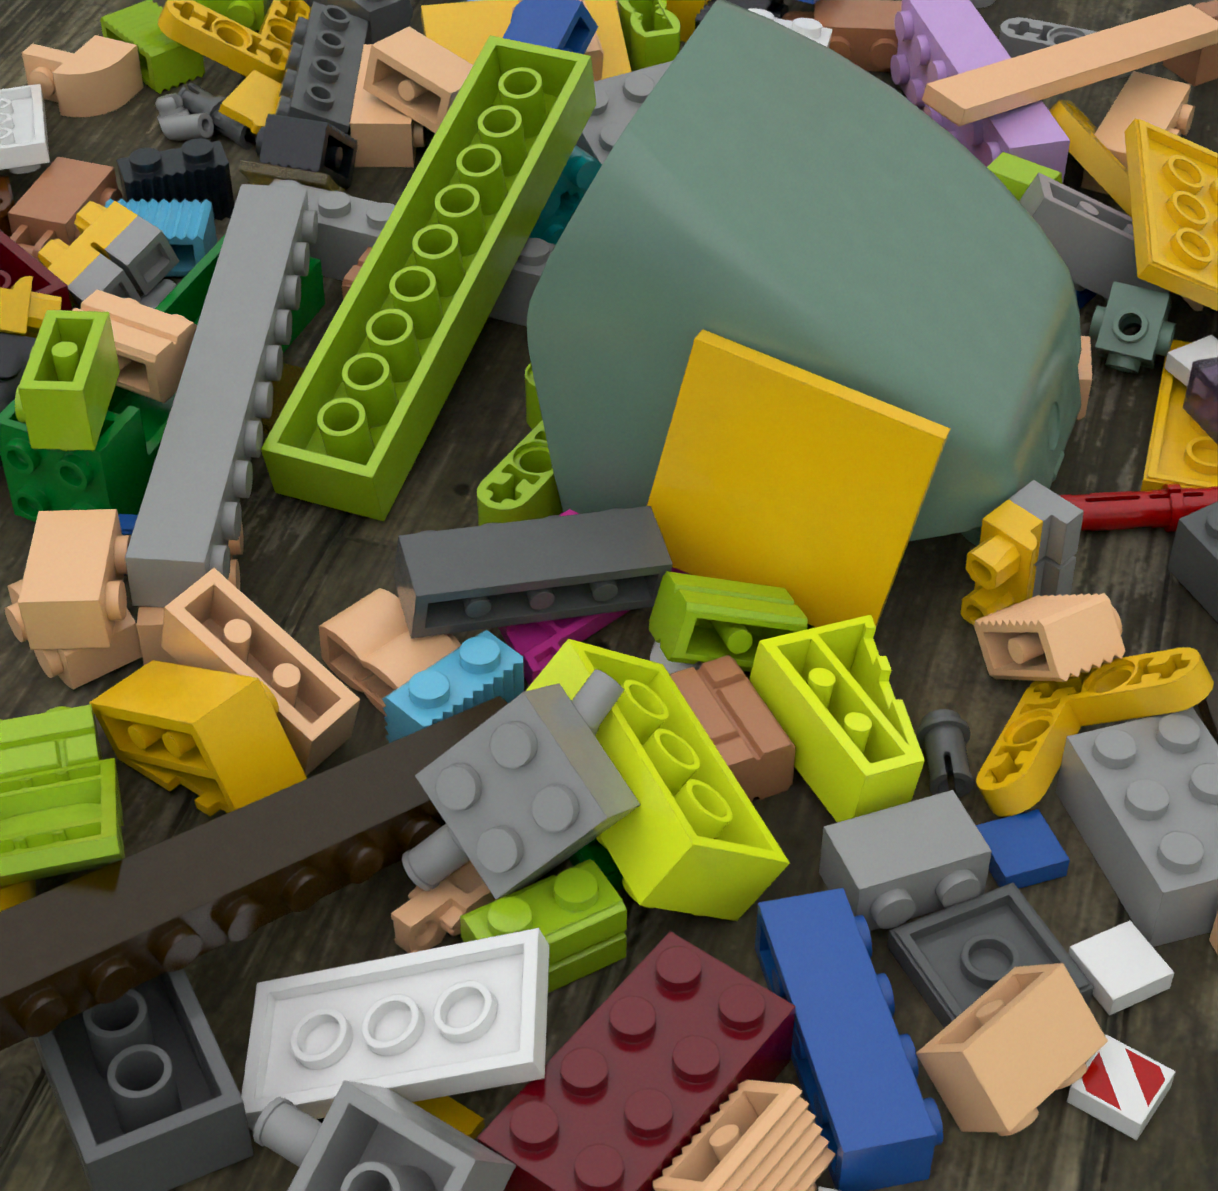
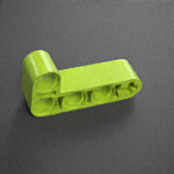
[477,363,563,526]

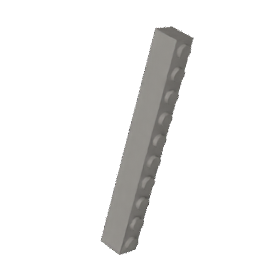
[125,184,318,607]

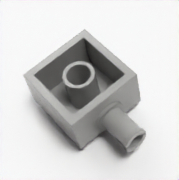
[402,683,641,900]
[253,1080,516,1191]

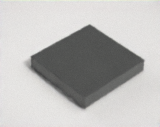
[887,883,1094,1028]

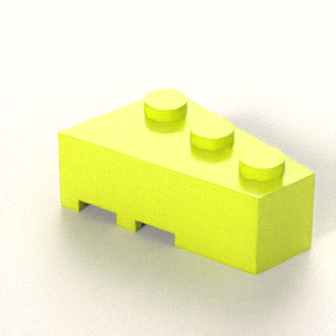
[749,615,925,823]

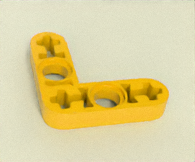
[158,0,311,84]
[1049,99,1132,217]
[976,647,1214,817]

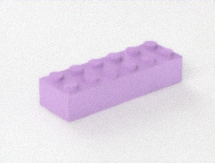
[890,0,1070,184]

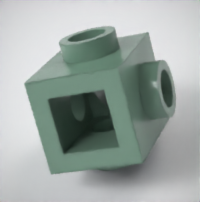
[1089,281,1176,374]

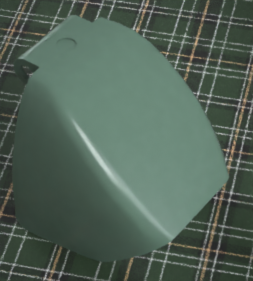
[526,0,1082,546]

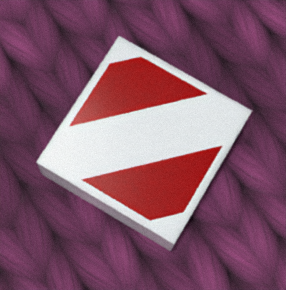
[1067,1034,1176,1140]

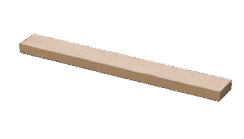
[922,4,1218,126]

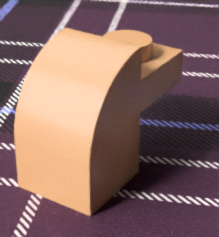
[22,35,144,118]

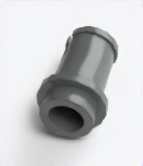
[916,709,974,798]

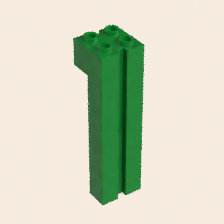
[0,235,325,522]

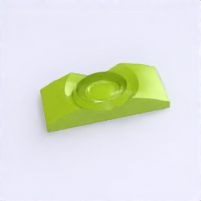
[0,758,125,887]

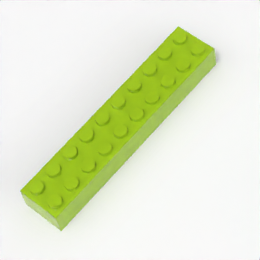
[261,36,596,521]

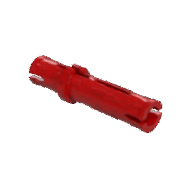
[1059,483,1218,532]

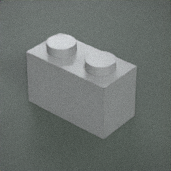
[819,790,992,931]

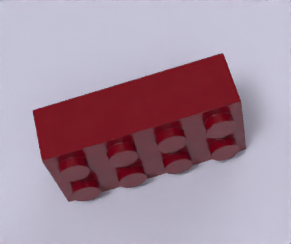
[477,931,796,1191]

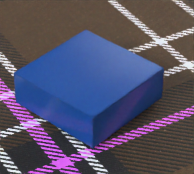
[976,809,1070,889]

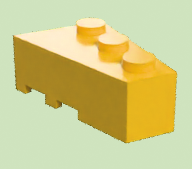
[89,660,307,817]

